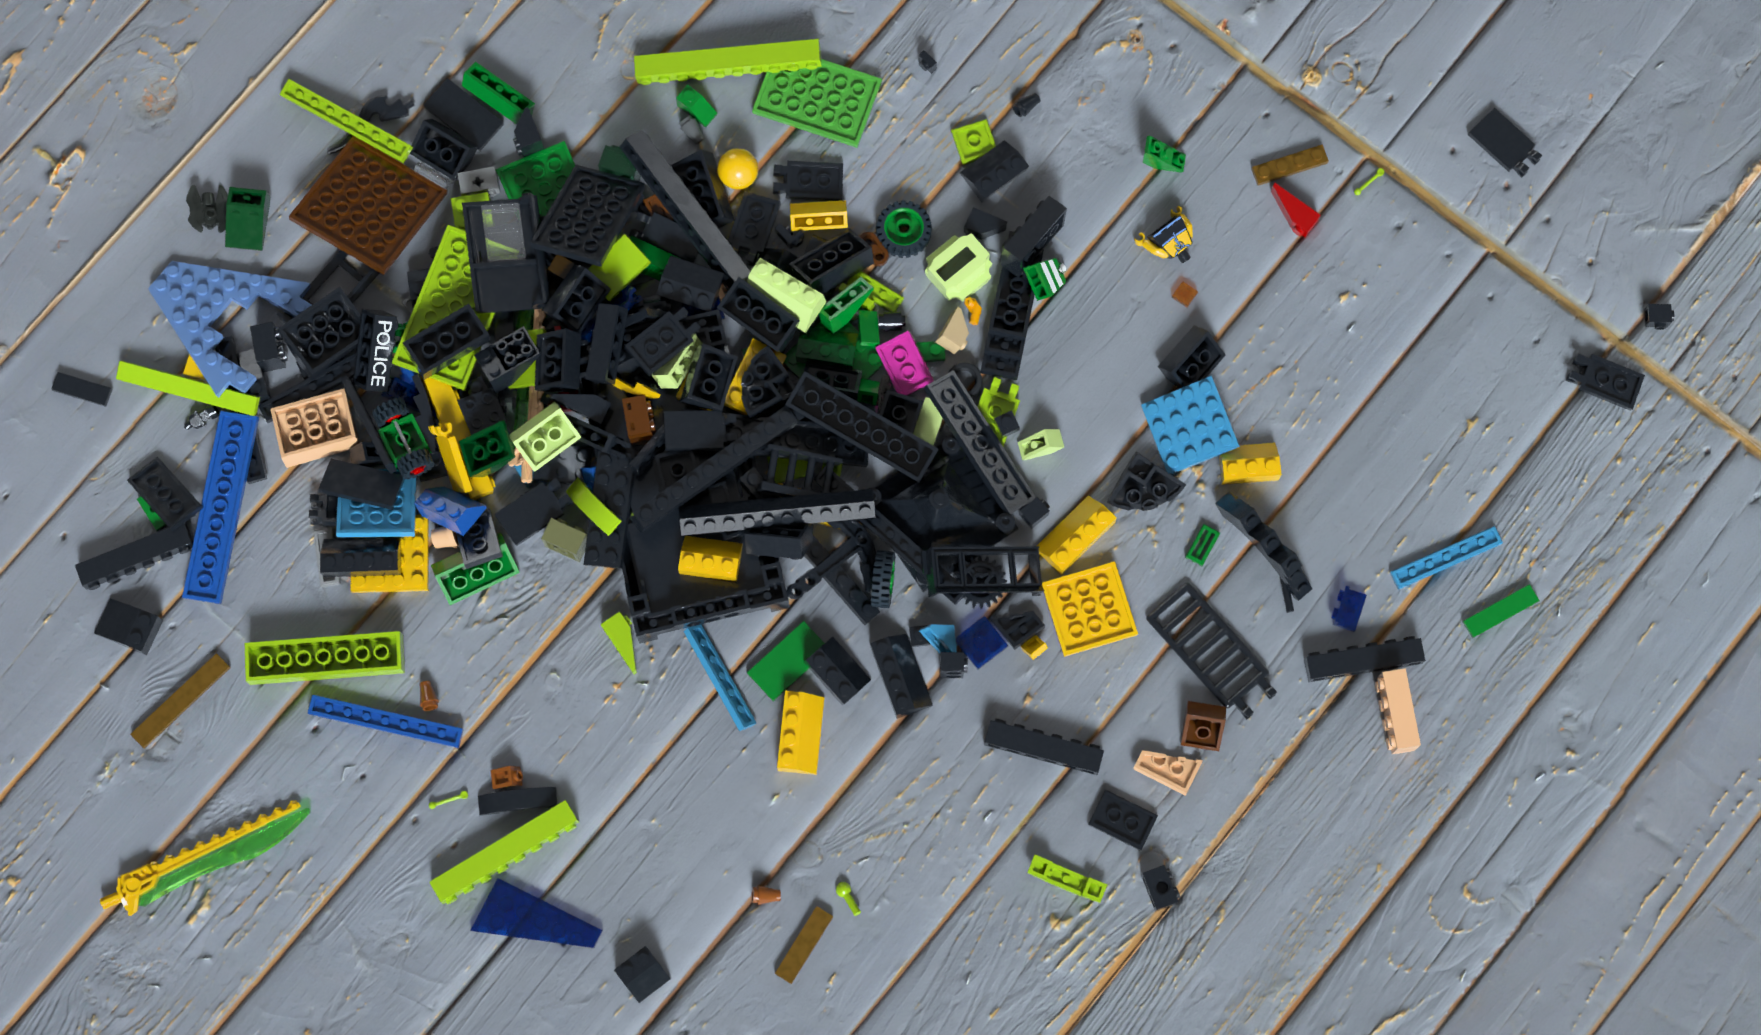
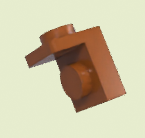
[490,766,523,790]

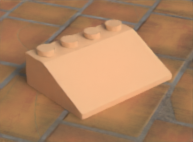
[271,388,360,468]

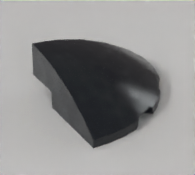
[741,345,795,418]
[1107,451,1186,511]

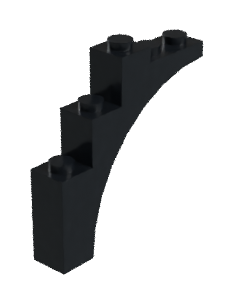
[1215,491,1313,601]

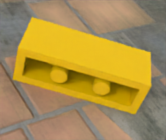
[790,200,848,231]

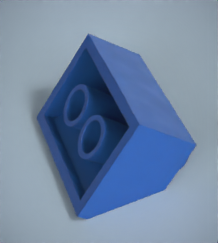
[414,486,487,536]

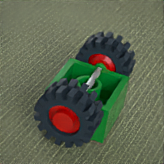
[372,398,434,480]

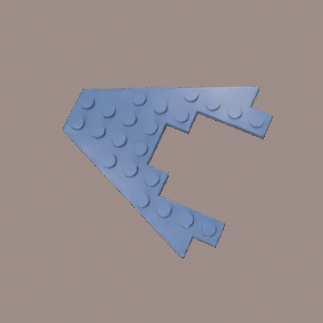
[148,261,312,398]

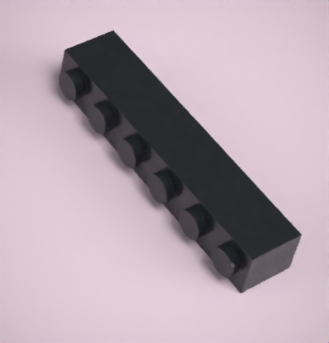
[75,523,193,590]
[1304,636,1426,683]
[984,719,1104,775]

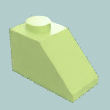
[1017,429,1064,460]

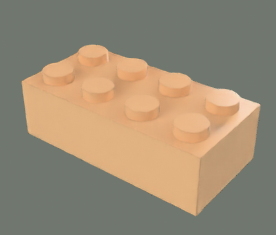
[1375,668,1421,754]

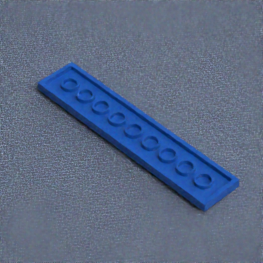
[182,411,259,604]

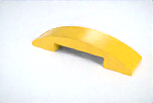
[612,376,661,399]

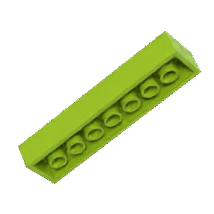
[244,631,405,685]

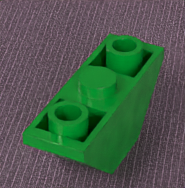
[1142,135,1186,173]

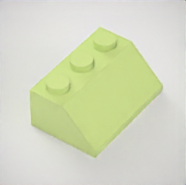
[509,402,581,472]

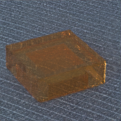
[1172,281,1198,308]

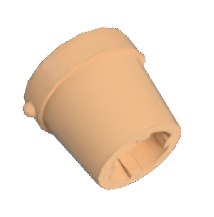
[431,526,459,549]

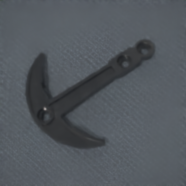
[786,519,876,599]

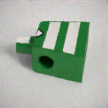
[1023,258,1066,301]

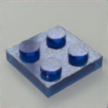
[955,616,1008,670]

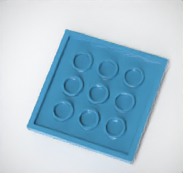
[1141,376,1240,474]
[336,469,417,537]

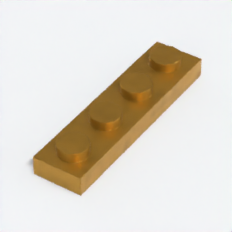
[1251,144,1329,186]

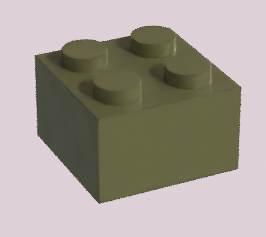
[541,518,587,562]

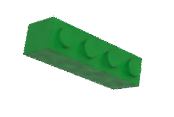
[462,62,535,124]
[630,236,681,281]

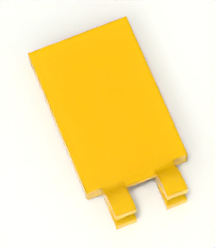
[428,422,473,493]

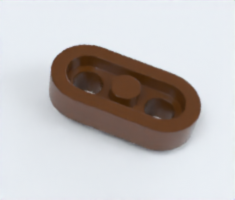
[860,232,889,266]

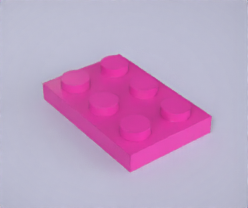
[875,331,934,396]

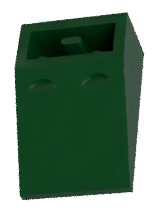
[225,187,271,251]

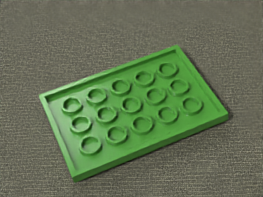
[752,59,882,148]

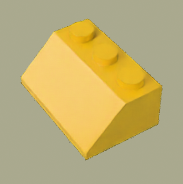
[1219,443,1282,485]
[678,536,743,582]

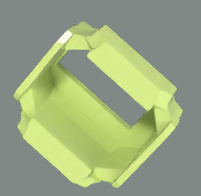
[925,233,992,302]

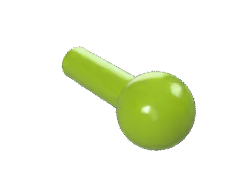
[836,882,861,916]

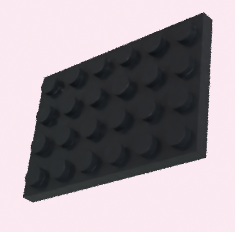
[530,165,645,267]

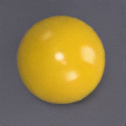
[717,148,758,190]

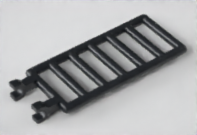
[1146,583,1277,720]

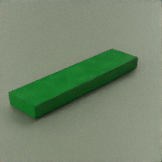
[1463,584,1540,639]

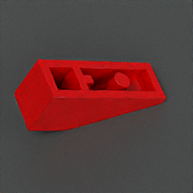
[1271,183,1321,238]

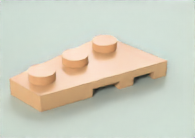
[1133,750,1203,796]

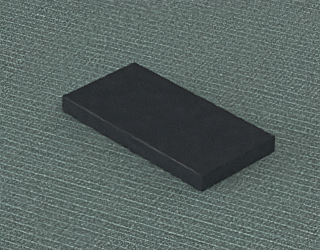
[423,78,504,151]
[127,457,203,532]
[318,458,405,510]

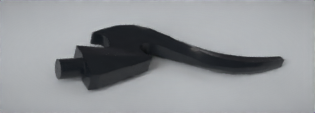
[328,95,415,154]

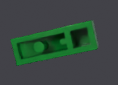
[819,277,874,334]

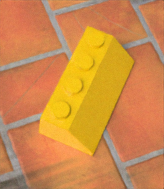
[1037,496,1117,575]
[777,691,825,775]

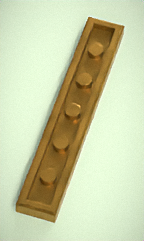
[130,653,231,749]

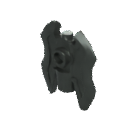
[186,185,228,233]

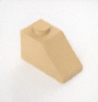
[936,307,969,354]

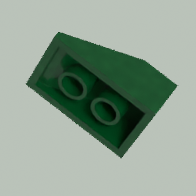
[459,421,516,477]

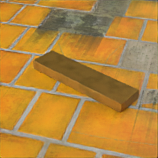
[775,906,833,984]

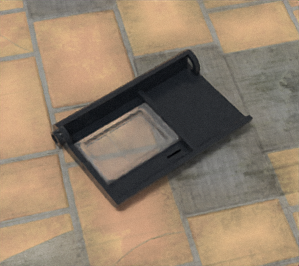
[462,193,551,313]

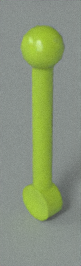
[1354,168,1384,195]
[429,791,468,809]

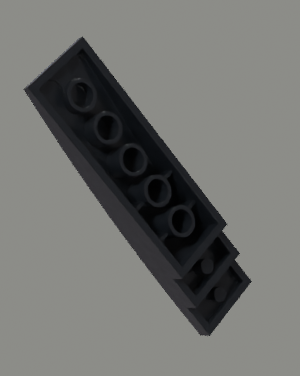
[980,231,1044,380]

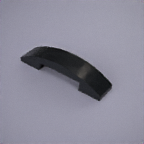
[478,787,558,816]

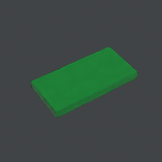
[747,621,825,702]

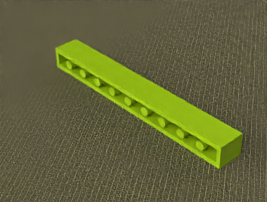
[634,39,822,85]

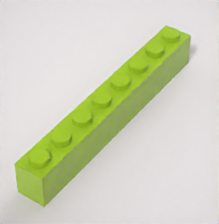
[429,800,579,905]

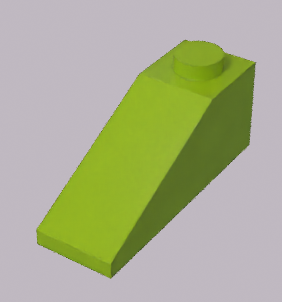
[600,612,637,675]

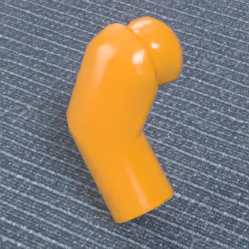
[964,297,982,325]

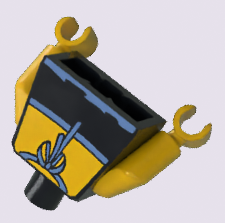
[1134,206,1193,263]

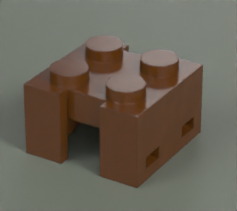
[622,395,656,446]

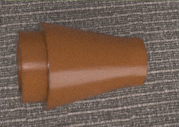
[419,681,439,711]
[752,885,781,905]

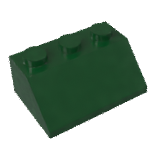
[796,326,859,369]

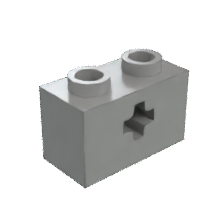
[458,166,500,197]

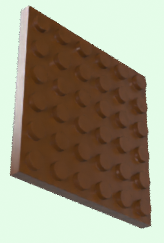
[289,136,448,275]

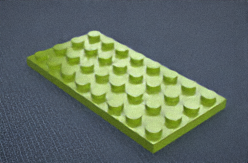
[392,225,519,390]

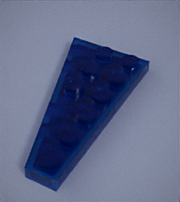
[470,878,603,948]

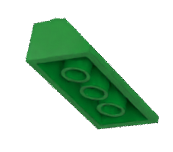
[431,532,520,605]

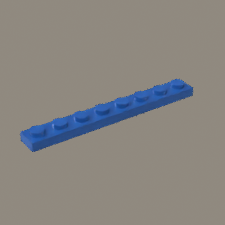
[308,695,464,748]

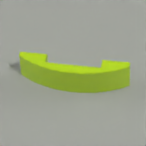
[565,477,622,536]
[1027,854,1107,903]

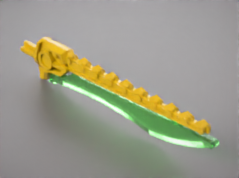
[100,800,311,916]

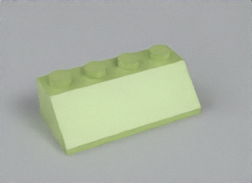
[747,258,826,333]

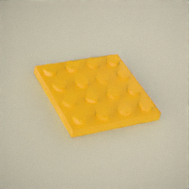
[350,515,429,593]
[1042,561,1138,657]

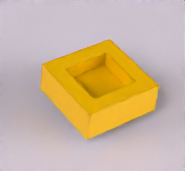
[1020,635,1048,660]

